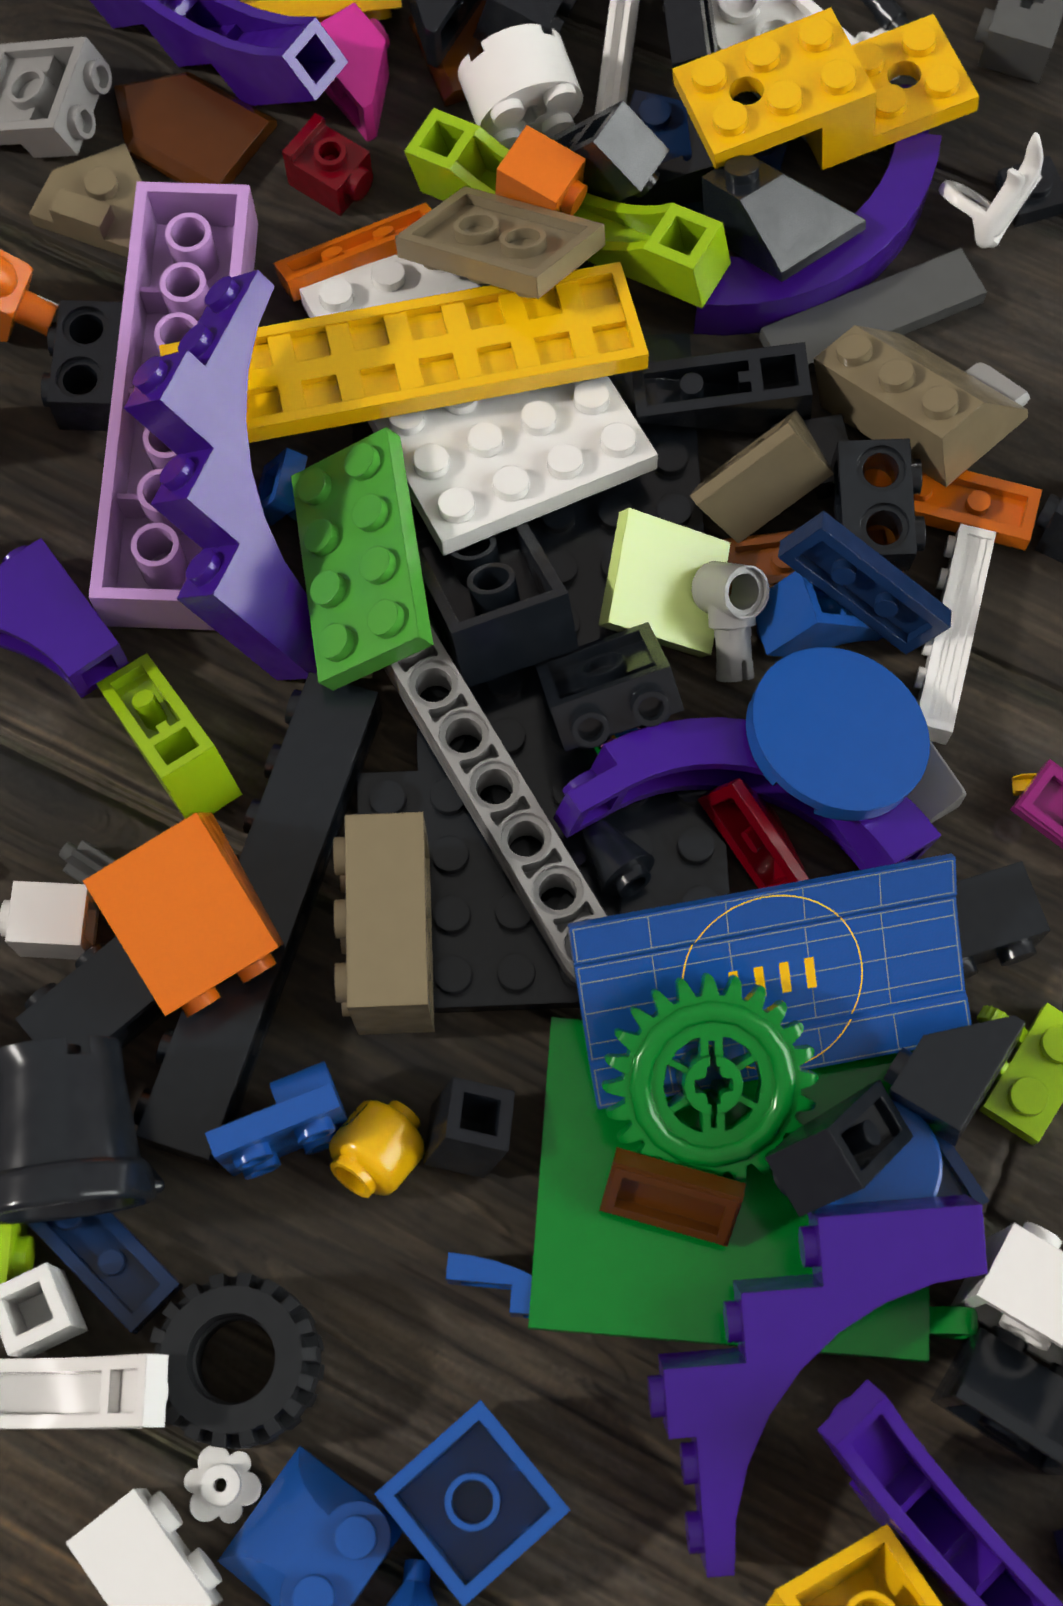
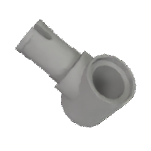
[691,561,770,682]

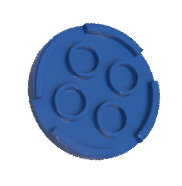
[746,647,930,821]

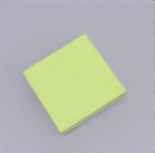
[598,508,731,658]

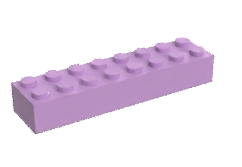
[88,181,258,630]

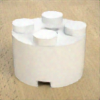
[458,23,583,150]

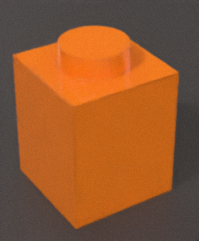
[495,125,588,215]

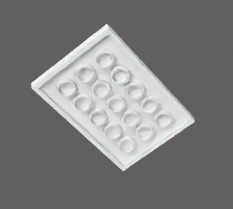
[299,255,658,556]

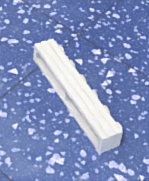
[913,523,996,745]

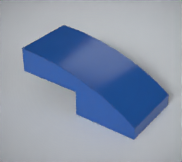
[446,1252,532,1318]

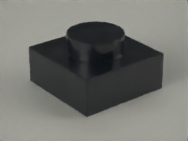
[994,156,1063,227]

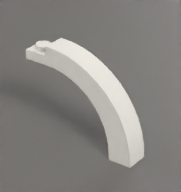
[0,1354,169,1430]

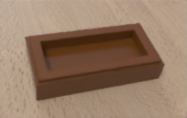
[599,1147,746,1247]

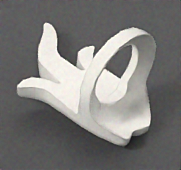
[938,132,1043,248]

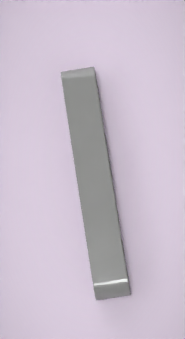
[384,625,607,983]

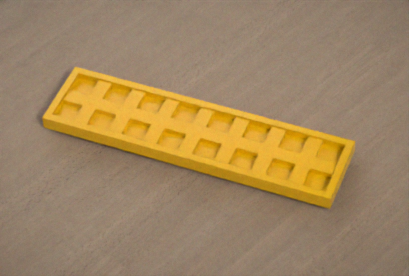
[159,262,649,443]

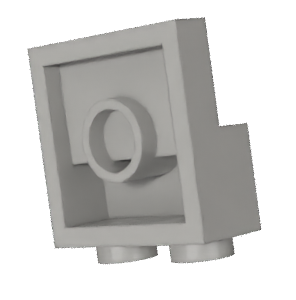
[0,37,112,158]

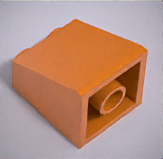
[83,812,284,1018]

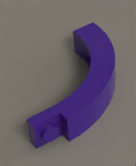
[693,84,942,335]
[553,717,941,870]

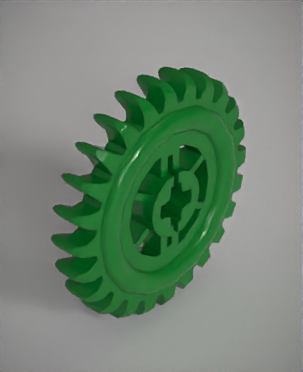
[601,972,819,1183]

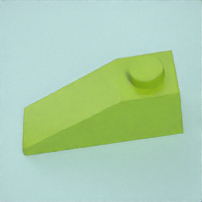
[96,653,243,819]

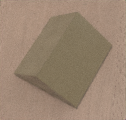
[690,410,834,543]

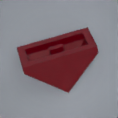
[697,778,809,889]

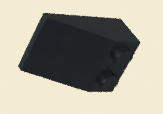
[415,522,579,688]

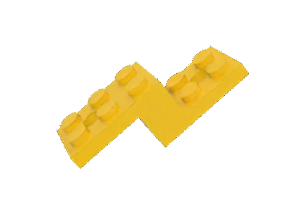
[672,8,979,170]

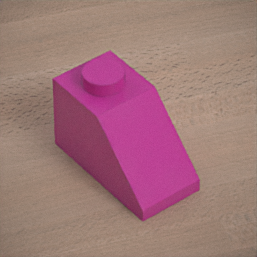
[321,2,390,142]

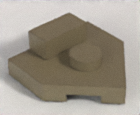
[29,143,142,258]

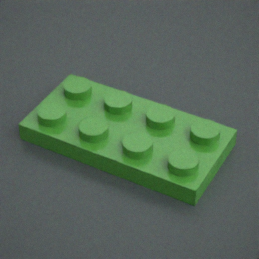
[291,427,433,691]

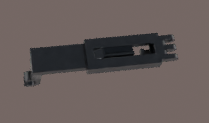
[619,0,718,206]

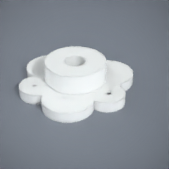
[184,1445,262,1523]

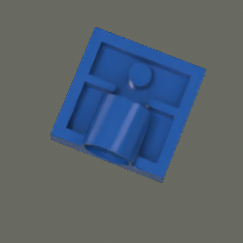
[205,1061,348,1180]

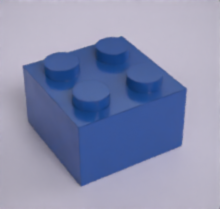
[374,1400,570,1606]

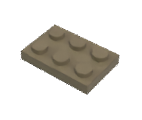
[395,186,605,299]

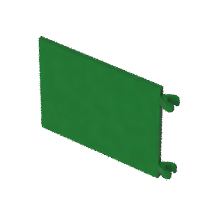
[528,1017,978,1362]

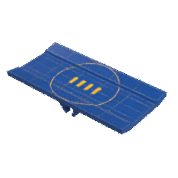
[568,853,972,1110]

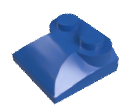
[218,1446,404,1606]

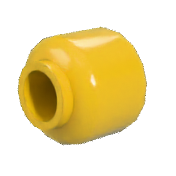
[329,1100,425,1198]

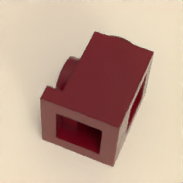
[282,113,373,216]

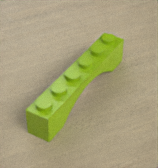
[404,108,731,308]

